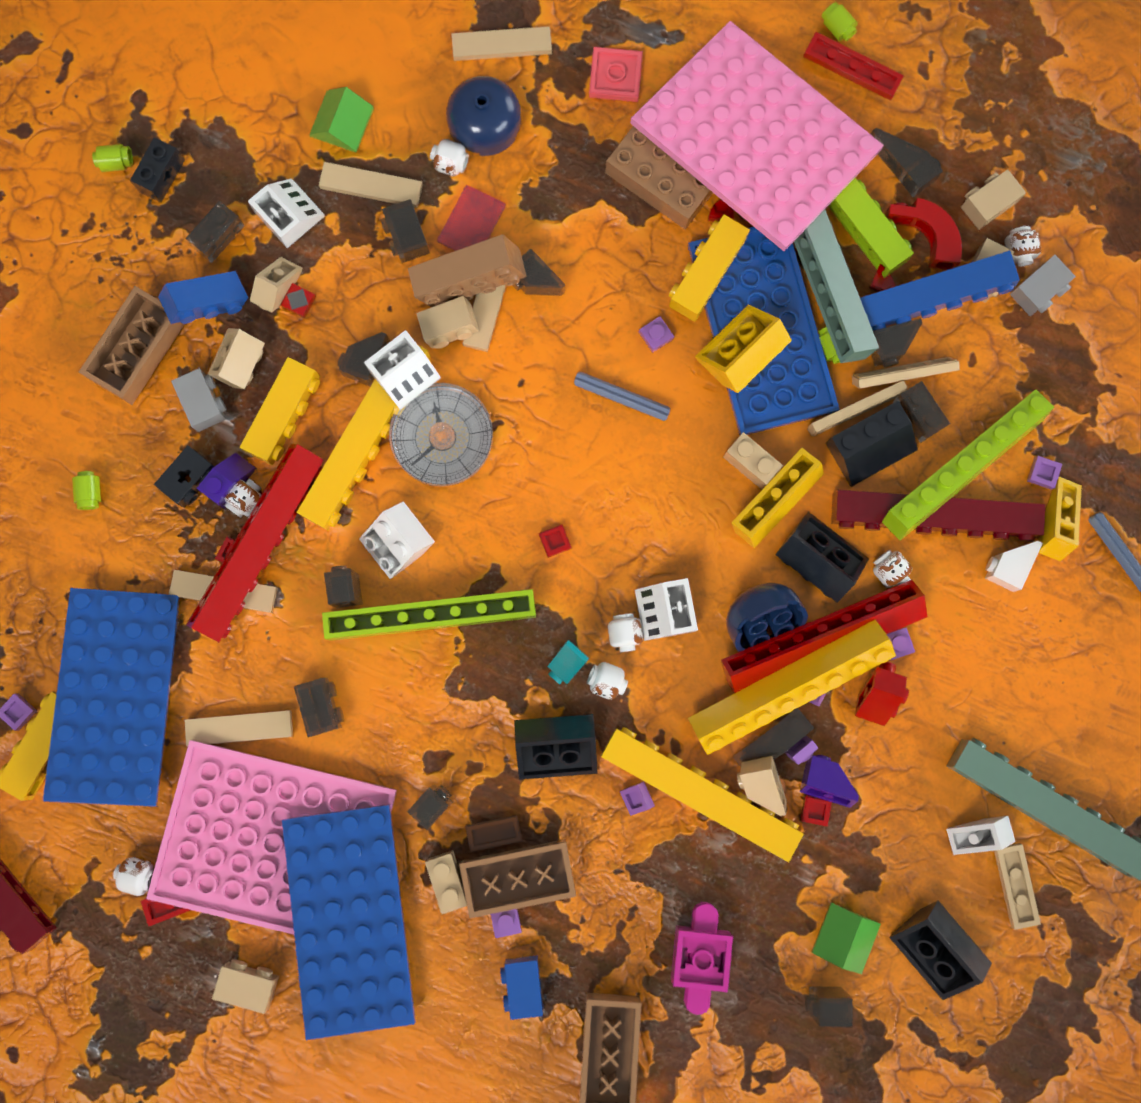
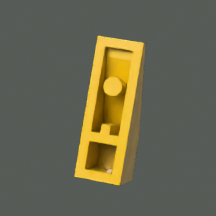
[1038,477,1082,561]

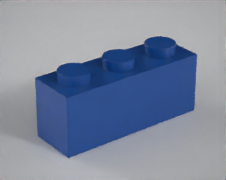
[158,271,248,324]

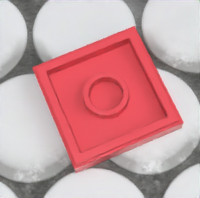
[589,47,643,102]

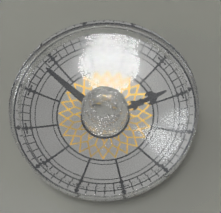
[389,383,493,486]

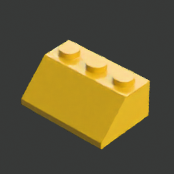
[695,304,792,393]

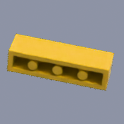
[668,215,750,322]
[240,357,320,466]
[731,448,824,548]
[0,692,57,801]

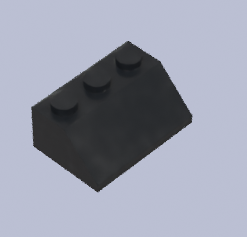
[825,401,918,487]
[775,512,869,603]
[514,714,597,780]
[890,900,992,1000]

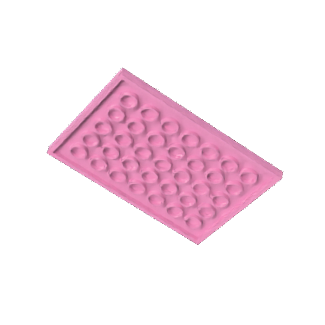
[630,21,884,251]
[146,740,397,934]

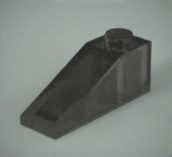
[871,128,943,198]
[733,708,814,767]

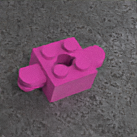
[671,902,733,1015]

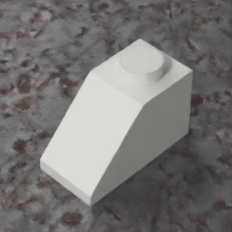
[985,541,1043,592]
[946,816,1016,855]

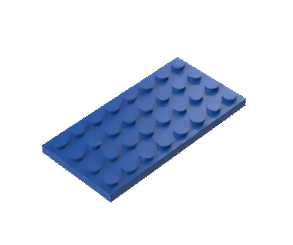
[688,227,840,435]
[43,588,180,807]
[282,804,416,1040]

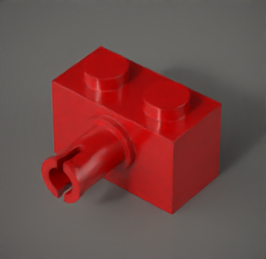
[855,662,909,726]

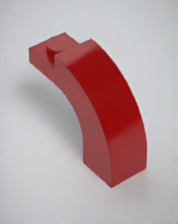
[885,198,962,270]

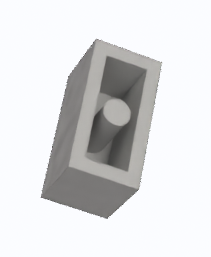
[1010,255,1076,316]
[171,368,227,432]

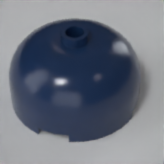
[446,76,521,156]
[726,583,808,652]

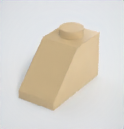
[250,257,303,312]
[737,756,787,816]

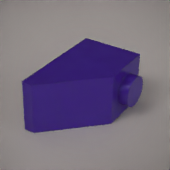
[197,452,257,508]
[800,755,859,808]

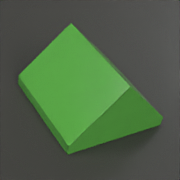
[309,87,374,153]
[811,902,881,974]

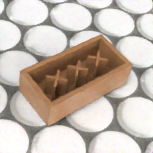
[605,126,713,230]
[408,234,527,307]
[79,286,184,405]
[459,839,576,918]
[579,992,641,1103]

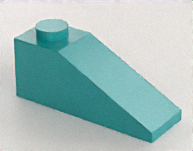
[547,640,589,685]

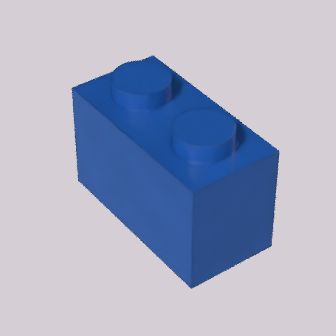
[500,956,543,1020]

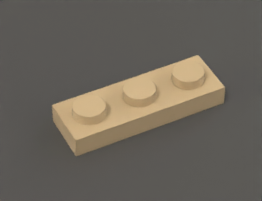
[994,843,1041,930]

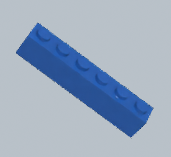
[860,251,1020,334]

